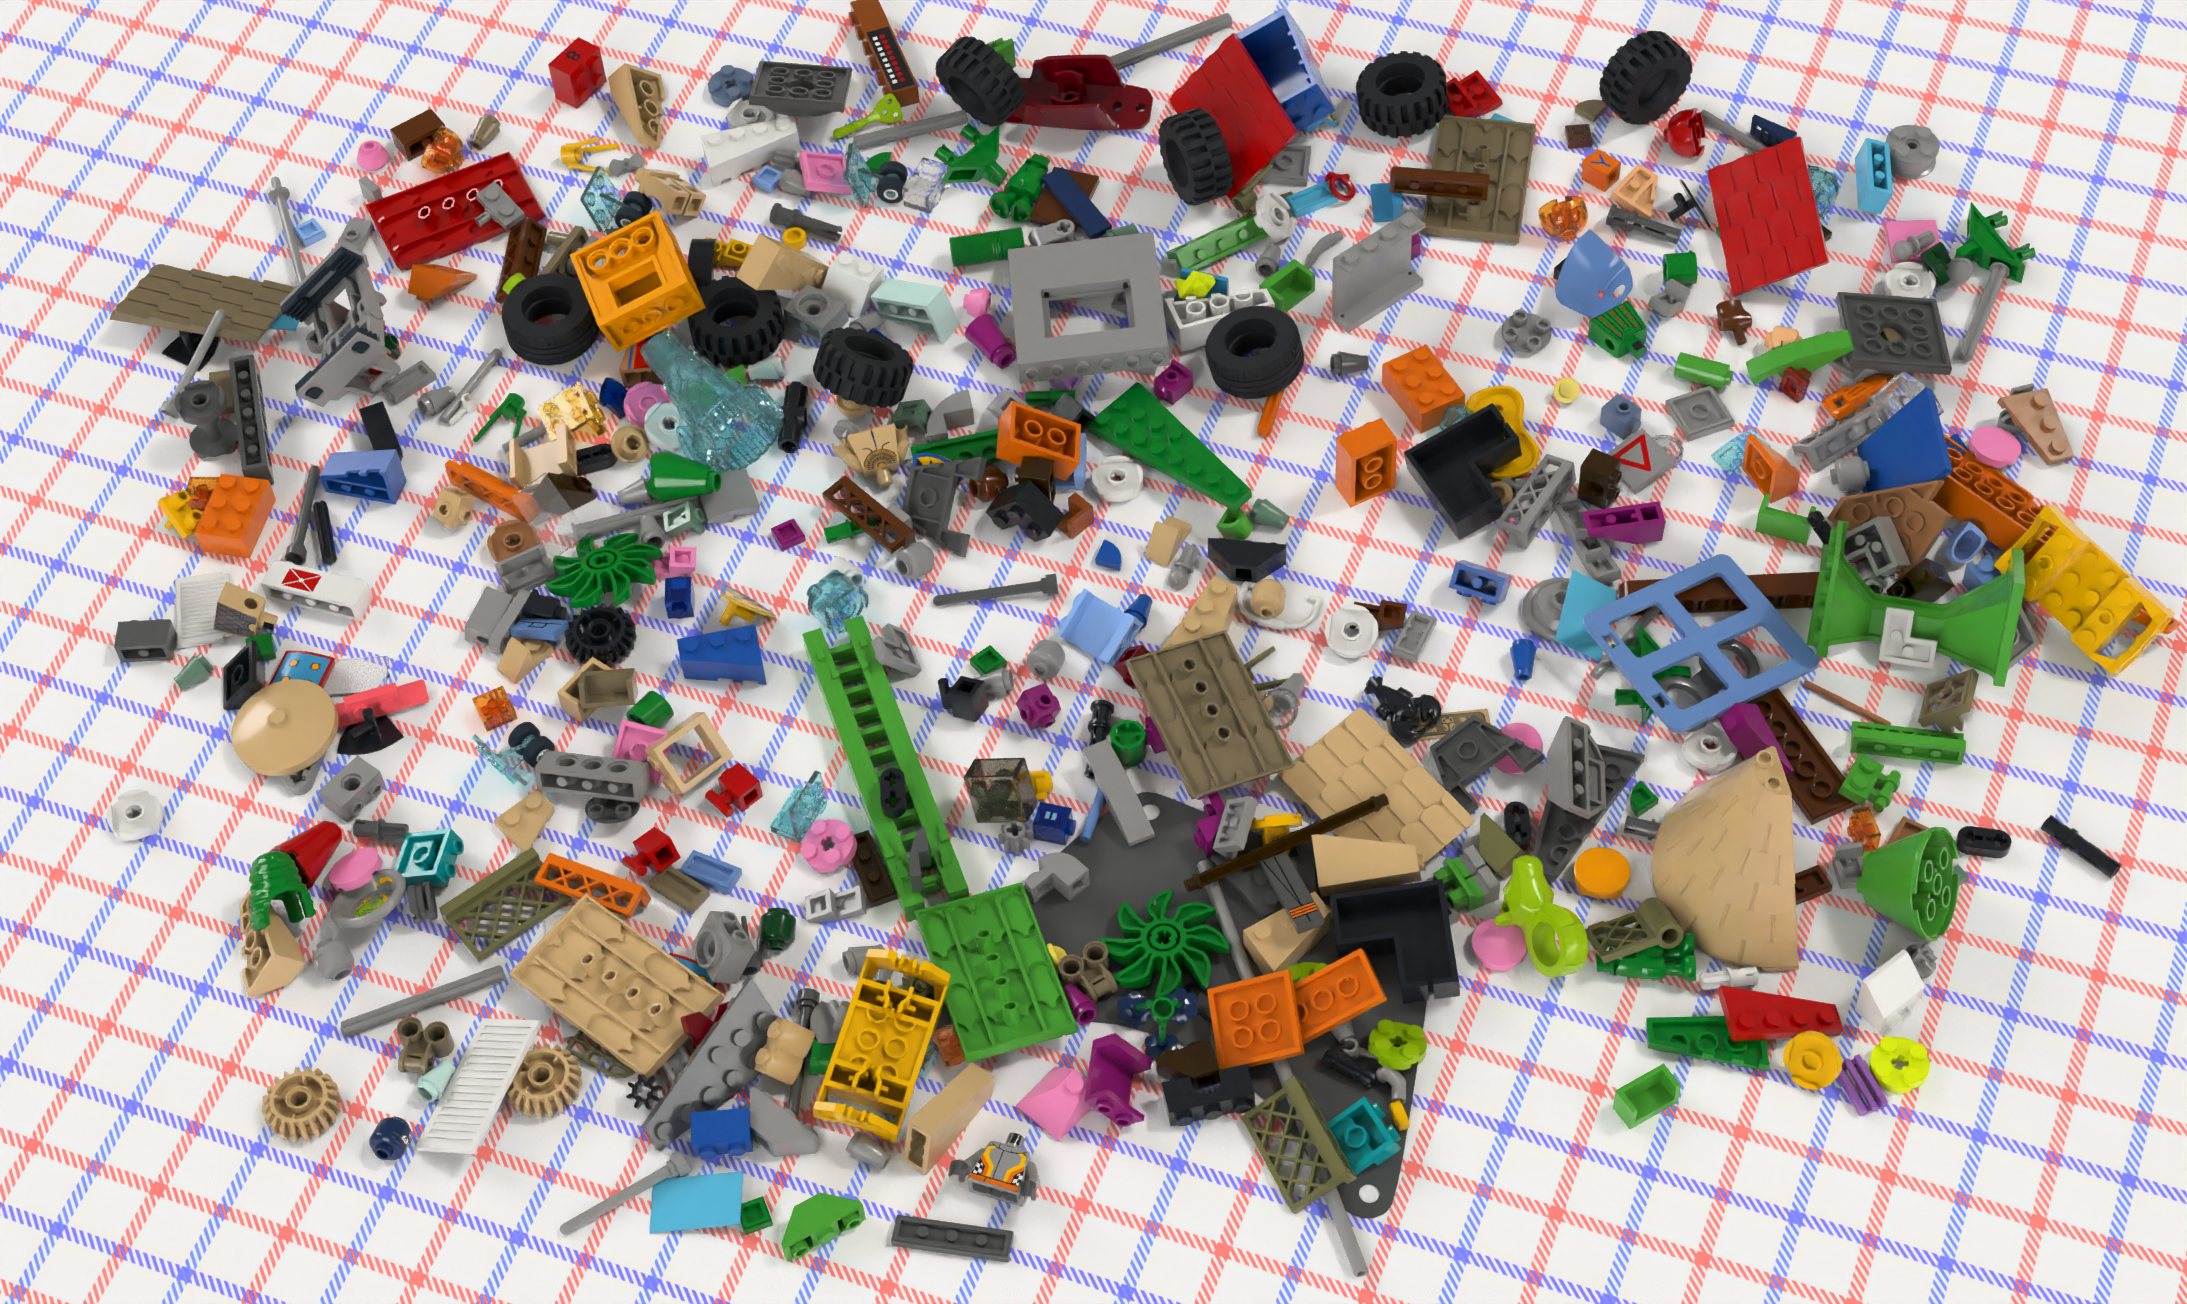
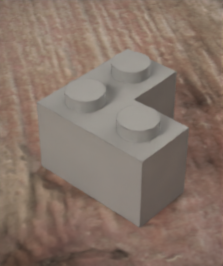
[1844,517,1911,577]

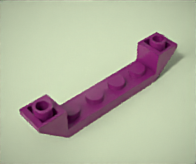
[1144,716,1225,858]

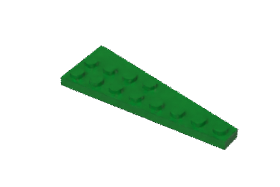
[1087,382,1252,512]

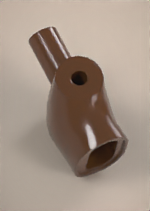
[1716,299,1752,345]

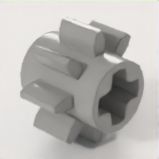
[998,819,1033,855]
[1905,943,1938,979]

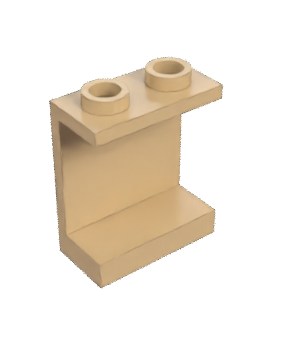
[507,423,577,492]

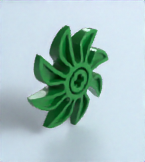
[545,533,663,608]
[1100,889,1229,999]

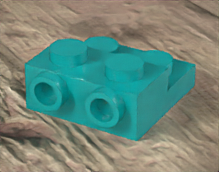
[394,828,464,888]
[1327,1096,1402,1175]

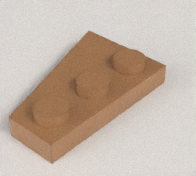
[1997,388,2074,465]

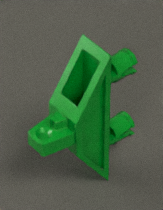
[934,123,1008,187]
[1954,202,2036,283]
[1611,623,1691,727]

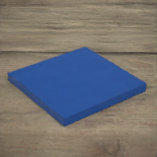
[1857,388,1953,493]

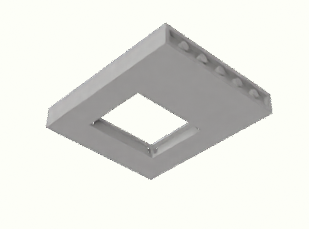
[1008,232,1170,383]

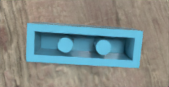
[1855,138,1893,214]

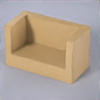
[557,657,612,723]

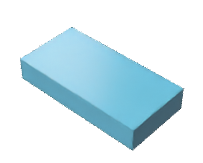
[1284,181,1338,218]

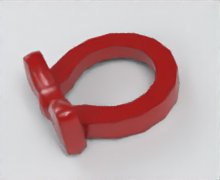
[1325,171,1356,202]

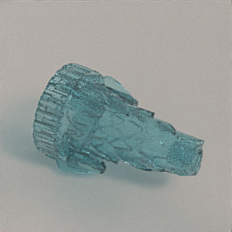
[640,328,784,473]

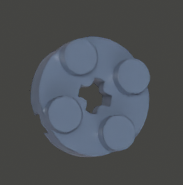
[708,65,754,107]

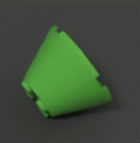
[1856,827,1959,941]

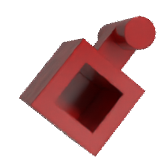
[705,762,763,817]
[622,827,681,876]

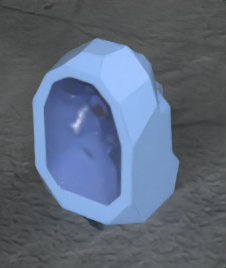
[1945,521,1988,563]

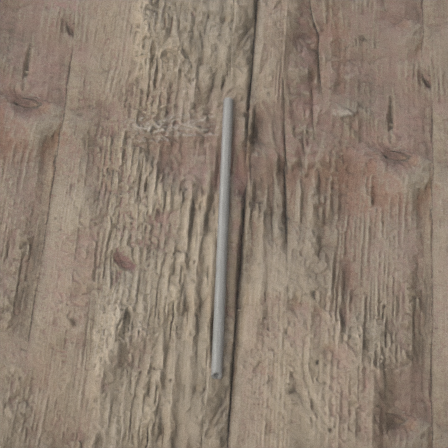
[1197,859,1369,1277]

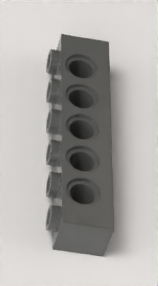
[228,354,274,485]

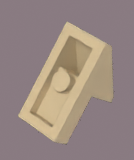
[1145,515,1191,567]
[497,637,554,685]

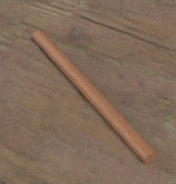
[1803,680,1891,725]

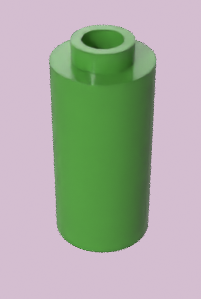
[1674,352,1734,389]

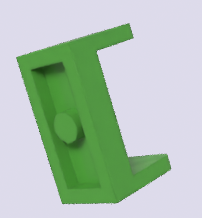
[1259,259,1315,313]
[1755,493,1817,545]
[1613,1063,1681,1129]

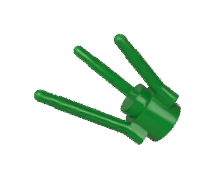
[473,393,527,442]

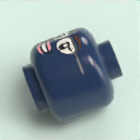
[369,1117,412,1160]

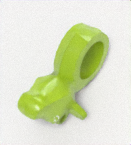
[1494,855,1588,978]

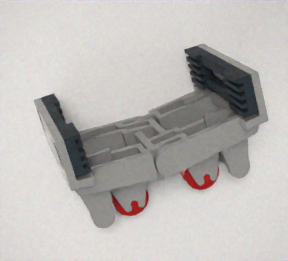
[280,243,401,407]

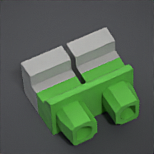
[1433,845,1500,912]

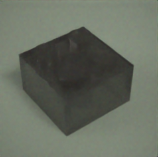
[963,758,1038,823]

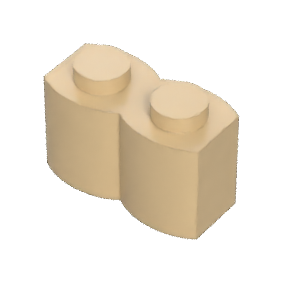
[755,1016,815,1086]

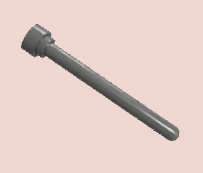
[285,465,320,565]
[933,573,1059,606]
[788,988,820,1116]

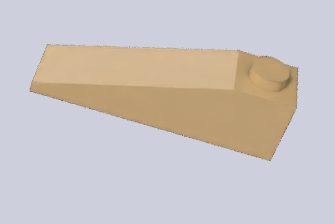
[608,63,665,149]
[239,890,305,998]

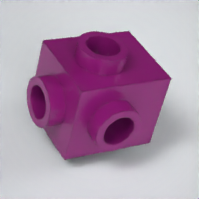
[1015,683,1061,730]

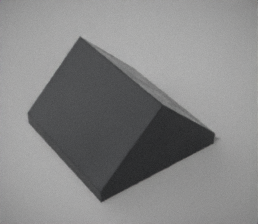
[223,640,265,711]

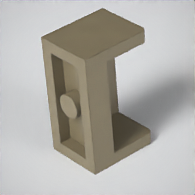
[578,668,638,709]

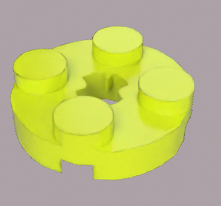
[1869,1036,1930,1094]

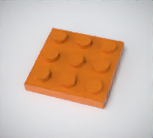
[1207,969,1305,1070]

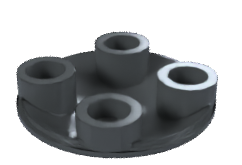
[585,797,640,824]

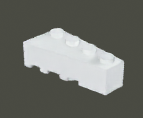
[701,116,801,188]
[1165,288,1275,352]

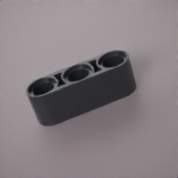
[359,401,403,459]

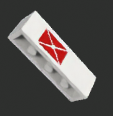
[260,560,373,622]

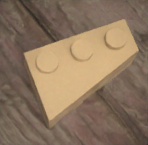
[1243,891,1330,975]

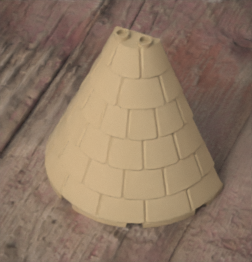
[1651,746,1799,972]

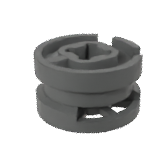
[407,881,438,924]

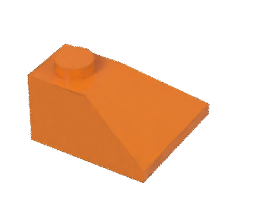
[408,264,478,302]
[1742,434,1800,504]

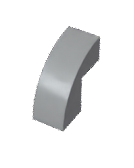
[927,389,975,443]

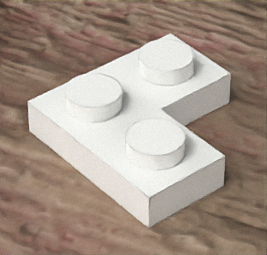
[1878,606,1937,669]

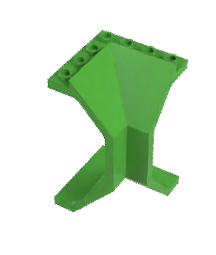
[1806,520,2025,687]

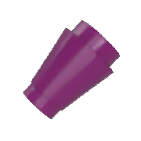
[1063,984,1097,1025]

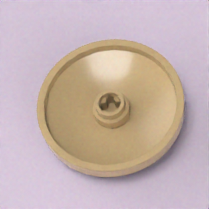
[231,679,339,776]

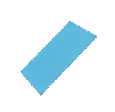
[1554,570,1618,662]
[650,1171,743,1233]

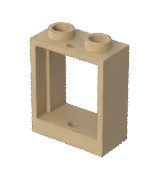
[645,712,734,794]

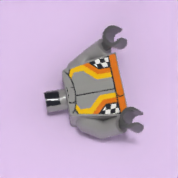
[948,1133,1040,1207]

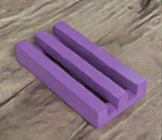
[1838,1054,1888,1116]

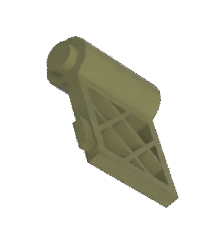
[1585,897,1684,963]

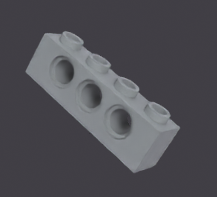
[535,750,651,803]

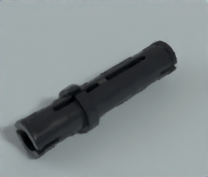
[2041,815,2122,879]

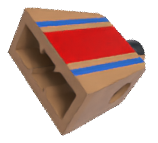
[619,335,671,388]

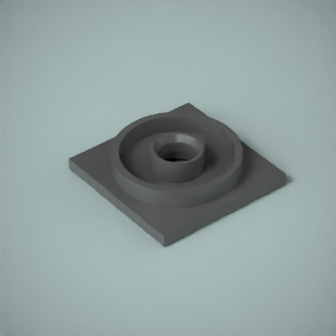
[749,61,852,117]
[1836,292,1952,376]

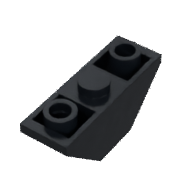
[1208,538,1286,583]

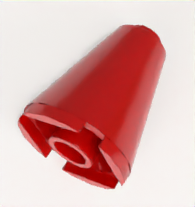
[269,821,342,892]

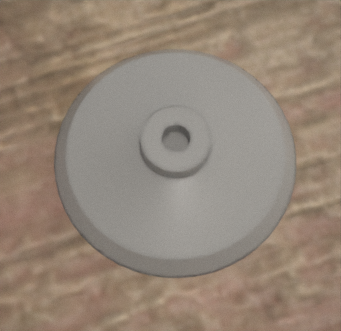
[1935,258,1973,291]

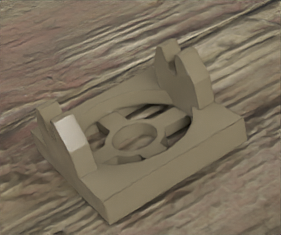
[1918,668,1979,735]

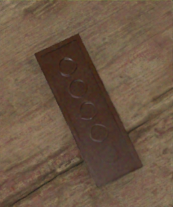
[1747,688,1859,825]

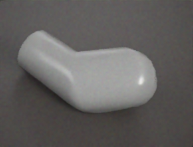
[1376,1066,1406,1105]

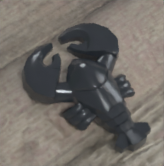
[1364,676,1442,744]

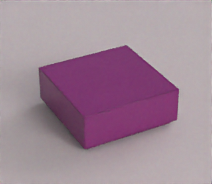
[771,518,806,551]

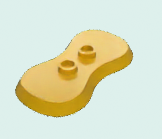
[1465,385,1540,479]

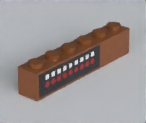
[848,0,920,108]

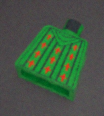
[1588,300,1647,359]

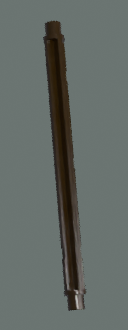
[1183,793,1389,893]

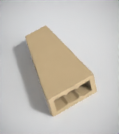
[1311,834,1426,897]
[903,1062,995,1175]

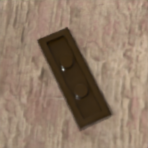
[851,830,898,908]

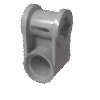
[1028,219,1076,246]

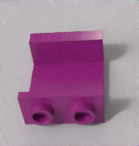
[1084,1033,1152,1127]

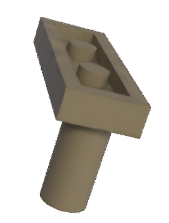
[539,225,588,276]

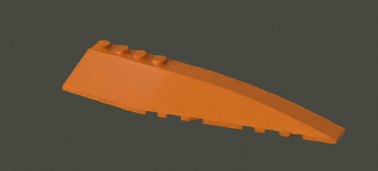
[1932,434,2181,635]

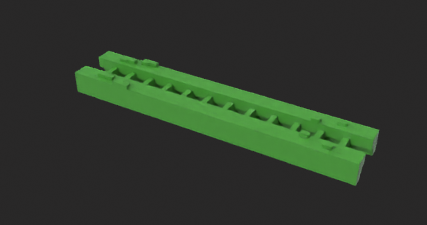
[802,615,969,922]

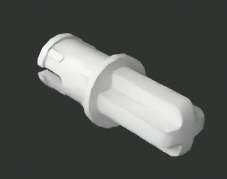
[1699,966,1759,990]

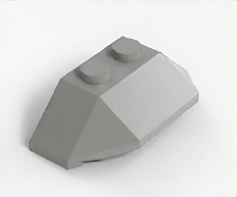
[1547,716,1606,819]

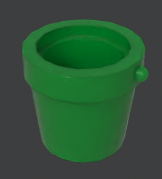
[809,1038,836,1076]

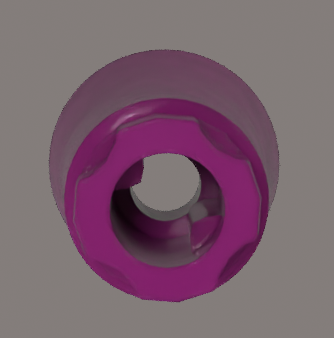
[965,314,1017,369]

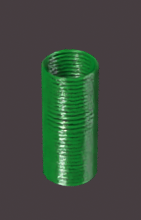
[949,227,1025,268]

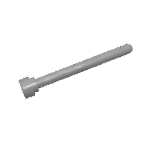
[160,309,225,419]
[560,1151,691,1235]

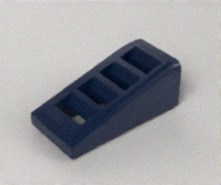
[1750,114,1797,147]

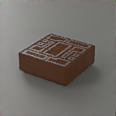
[1564,124,1592,149]

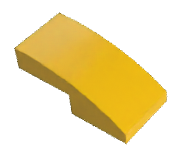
[706,237,753,267]

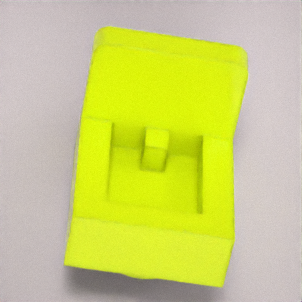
[1174,270,1216,300]

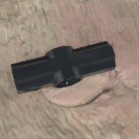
[778,381,808,453]

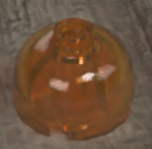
[421,125,465,174]
[1538,196,1588,241]

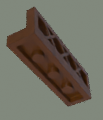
[1390,166,1490,201]
[495,216,547,304]
[822,475,916,554]

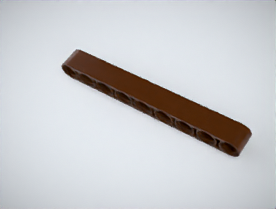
[1618,572,1819,616]

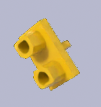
[157,490,202,539]

